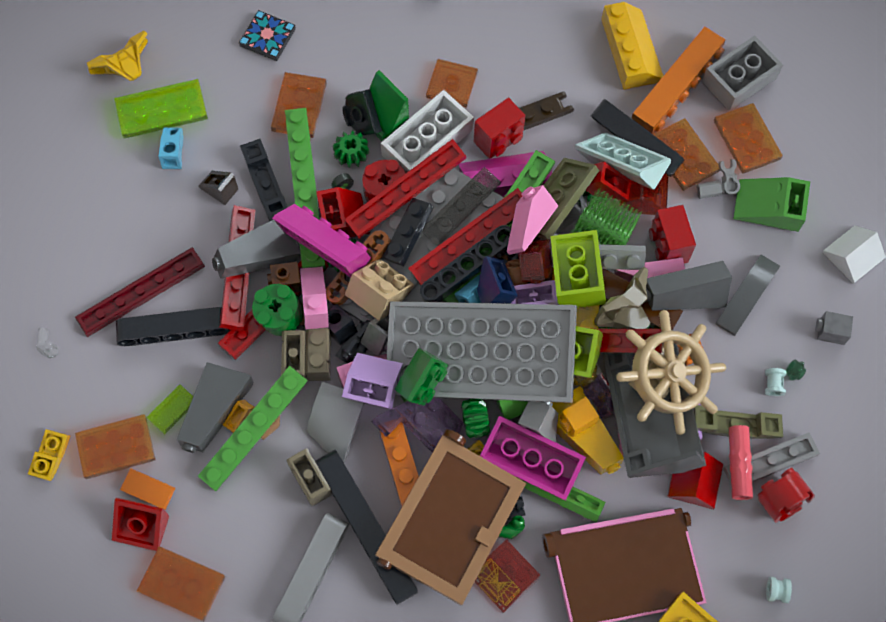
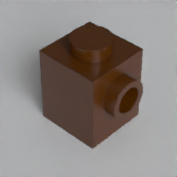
[267,262,302,292]

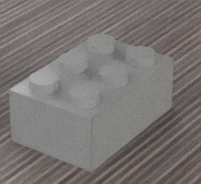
[702,36,783,111]

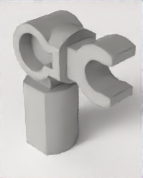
[696,159,740,199]

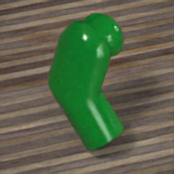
[498,515,525,539]

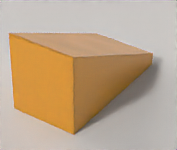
[223,400,255,433]

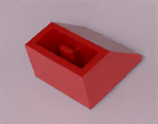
[316,187,370,237]

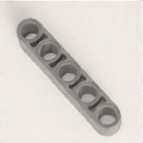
[273,513,349,622]

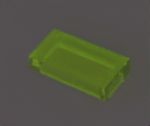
[146,384,193,435]

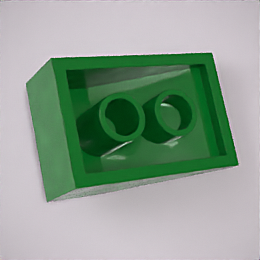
[369,70,409,141]

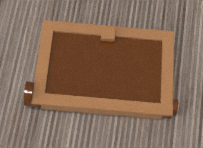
[375,429,526,606]

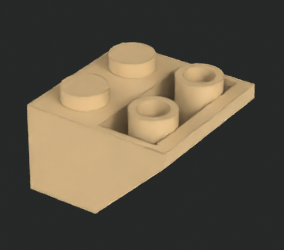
[345,259,414,321]

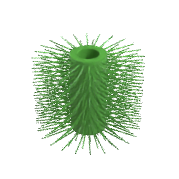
[571,188,642,245]

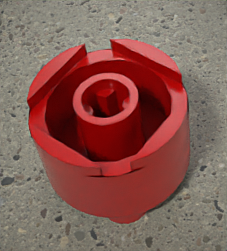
[362,159,406,202]
[757,468,815,523]

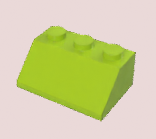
[574,326,603,378]

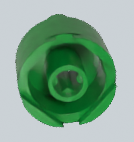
[252,284,304,336]

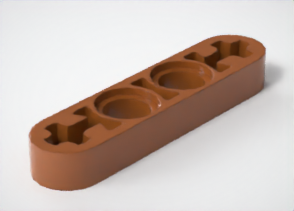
[326,230,390,306]

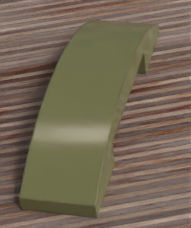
[693,405,783,439]

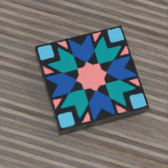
[239,10,296,61]

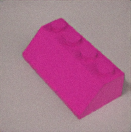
[458,151,552,197]
[273,204,371,277]
[480,416,586,501]

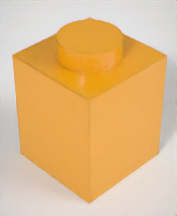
[560,397,599,437]

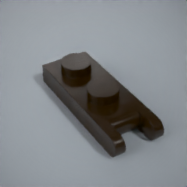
[519,91,574,131]

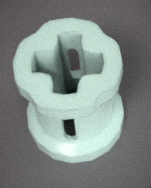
[765,368,786,396]

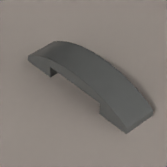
[716,255,780,336]

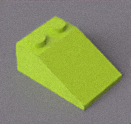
[550,230,606,308]

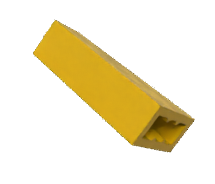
[551,386,624,475]

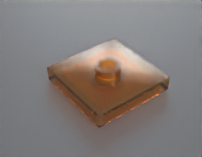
[426,59,478,108]

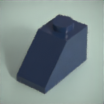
[477,256,518,304]

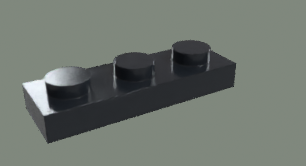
[382,198,434,267]

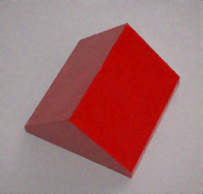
[667,452,724,510]
[111,498,169,551]

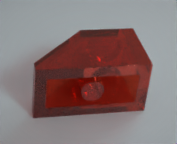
[519,239,551,284]

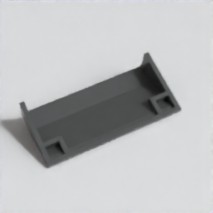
[603,343,706,478]

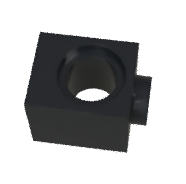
[327,304,358,345]

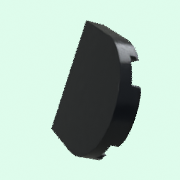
[342,89,382,135]

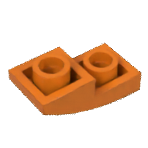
[120,468,176,510]

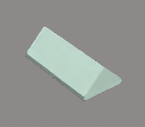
[575,132,671,190]

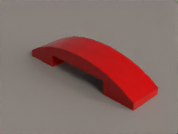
[589,328,662,353]

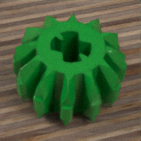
[332,130,370,169]
[461,399,490,438]

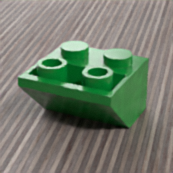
[395,348,449,406]

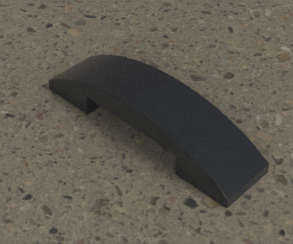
[240,139,288,221]

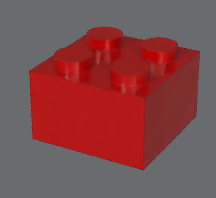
[473,97,526,159]
[649,205,696,264]

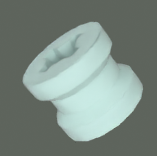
[766,576,792,603]

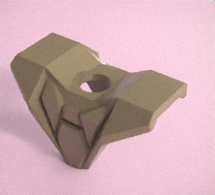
[594,267,650,329]

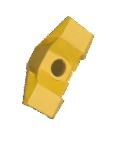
[86,30,148,81]

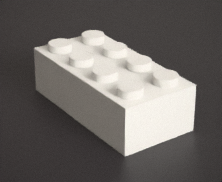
[381,90,474,173]

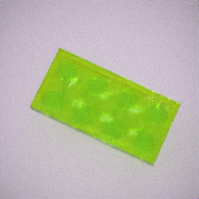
[114,79,208,139]

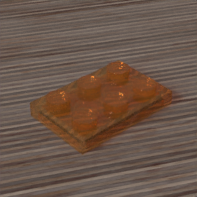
[271,72,327,138]
[714,103,783,174]
[653,118,720,191]
[75,414,156,479]
[137,546,226,622]

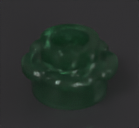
[786,359,806,381]

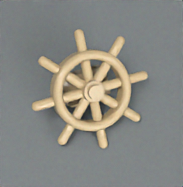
[616,310,726,435]

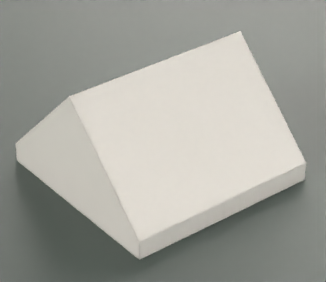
[822,225,886,284]

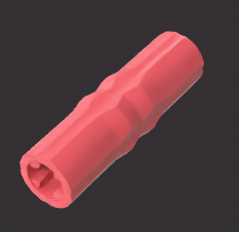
[729,425,753,500]

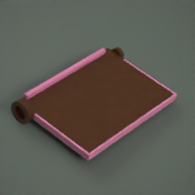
[542,508,706,622]

